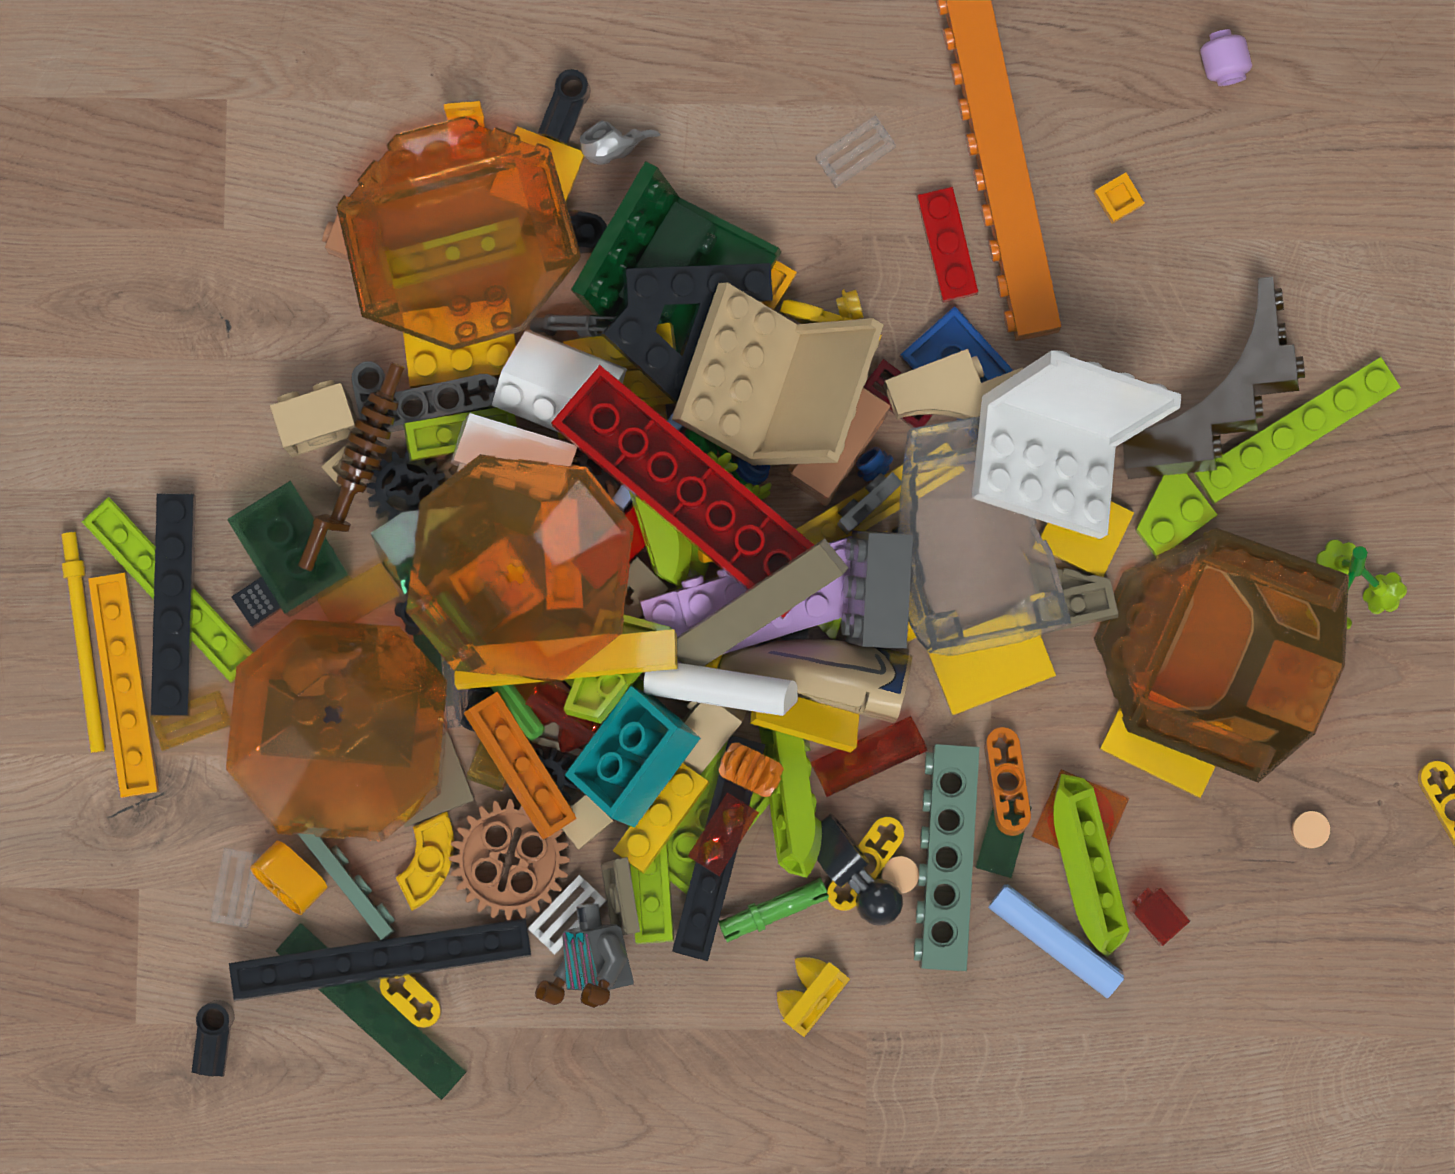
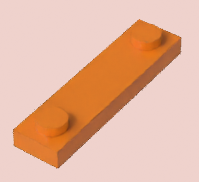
[464,691,577,840]

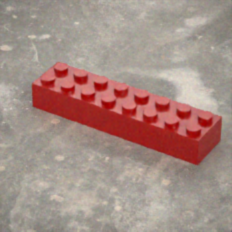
[551,365,814,620]

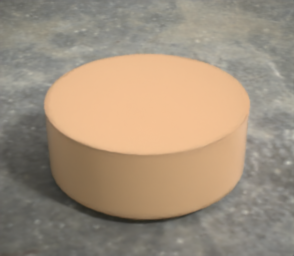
[1291,811,1330,849]
[881,856,919,894]

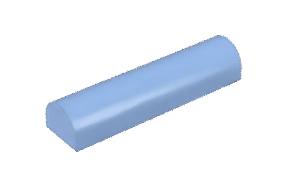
[988,884,1124,999]

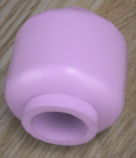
[1200,29,1252,86]

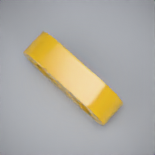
[380,975,442,1028]

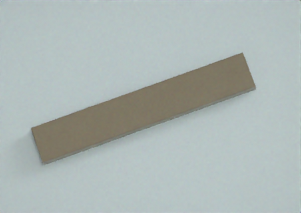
[677,538,849,666]

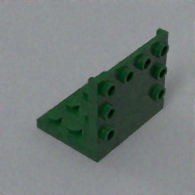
[571,161,782,354]

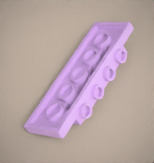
[640,536,852,663]

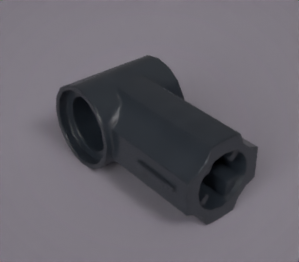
[538,69,591,146]
[191,1000,235,1077]

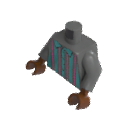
[535,903,634,1008]

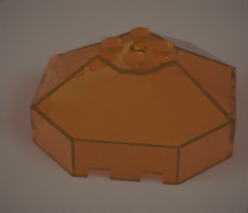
[406,454,634,683]
[226,619,448,841]

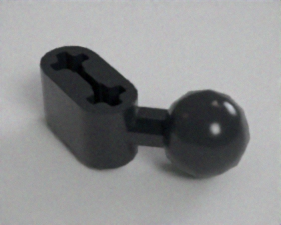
[817,814,903,926]

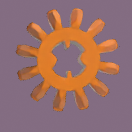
[718,743,784,797]

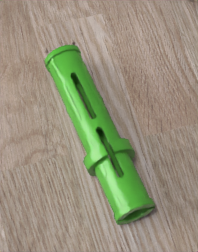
[718,877,829,943]

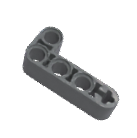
[352,361,498,432]

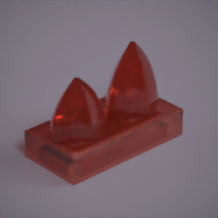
[525,681,602,753]
[688,792,759,876]

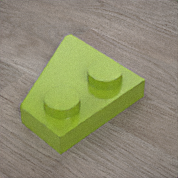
[1135,473,1218,559]

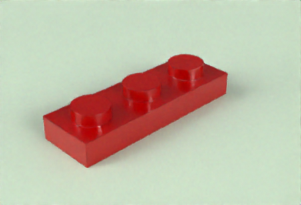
[917,187,978,303]

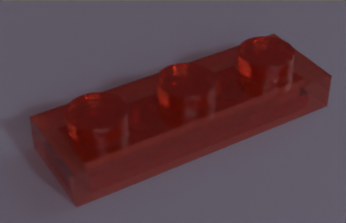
[811,716,928,797]

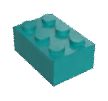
[565,686,701,828]

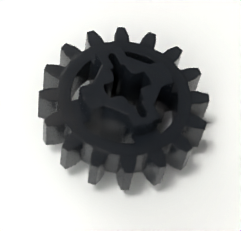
[367,450,447,531]

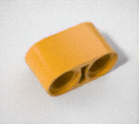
[250,840,327,915]

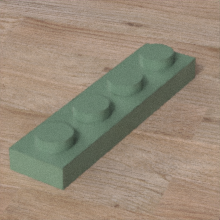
[289,813,395,940]

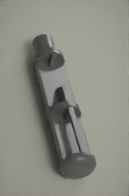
[530,314,617,337]

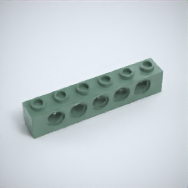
[914,744,980,971]

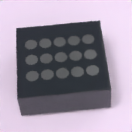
[231,576,284,628]

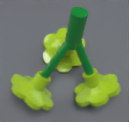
[1307,540,1407,629]

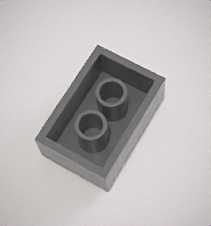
[841,530,913,649]

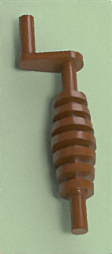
[298,362,405,571]

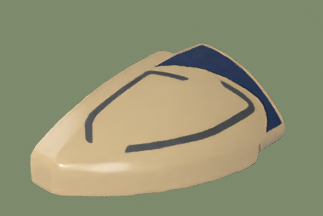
[719,639,913,723]

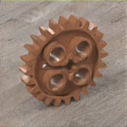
[449,799,571,920]

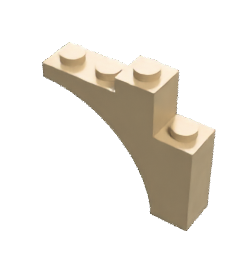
[883,349,1023,426]

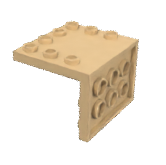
[672,283,883,465]

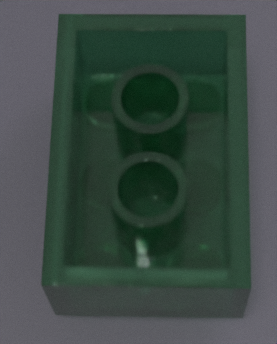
[227,480,353,617]

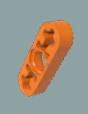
[984,727,1031,836]

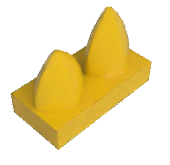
[777,957,850,1037]

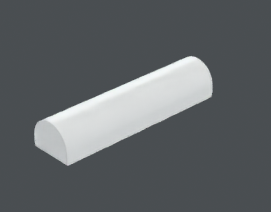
[644,663,798,716]

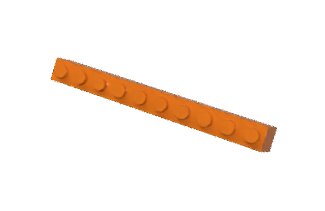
[936,0,1062,341]

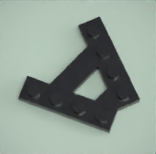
[601,263,773,404]

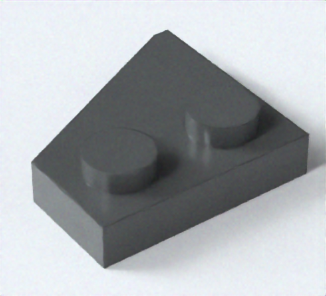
[837,472,903,535]

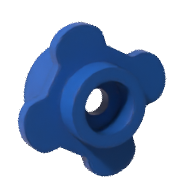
[856,447,893,482]

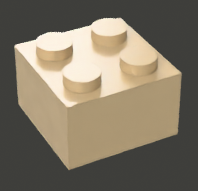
[270,380,361,457]

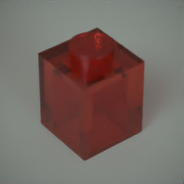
[1129,887,1190,946]

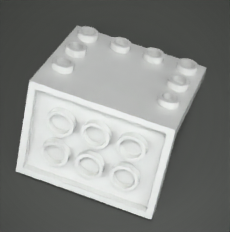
[972,350,1181,539]

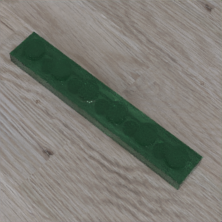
[276,923,467,1100]

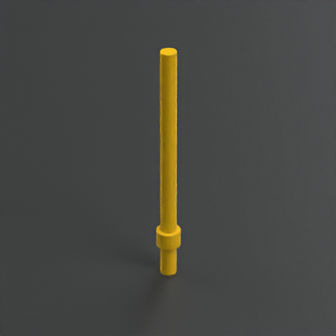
[61,532,105,753]

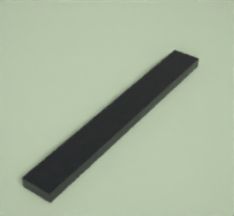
[229,918,531,1002]

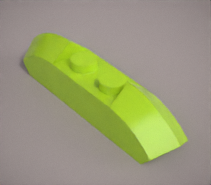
[628,490,692,588]
[759,726,822,878]
[1054,774,1129,957]

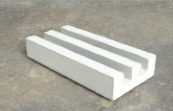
[528,875,606,955]

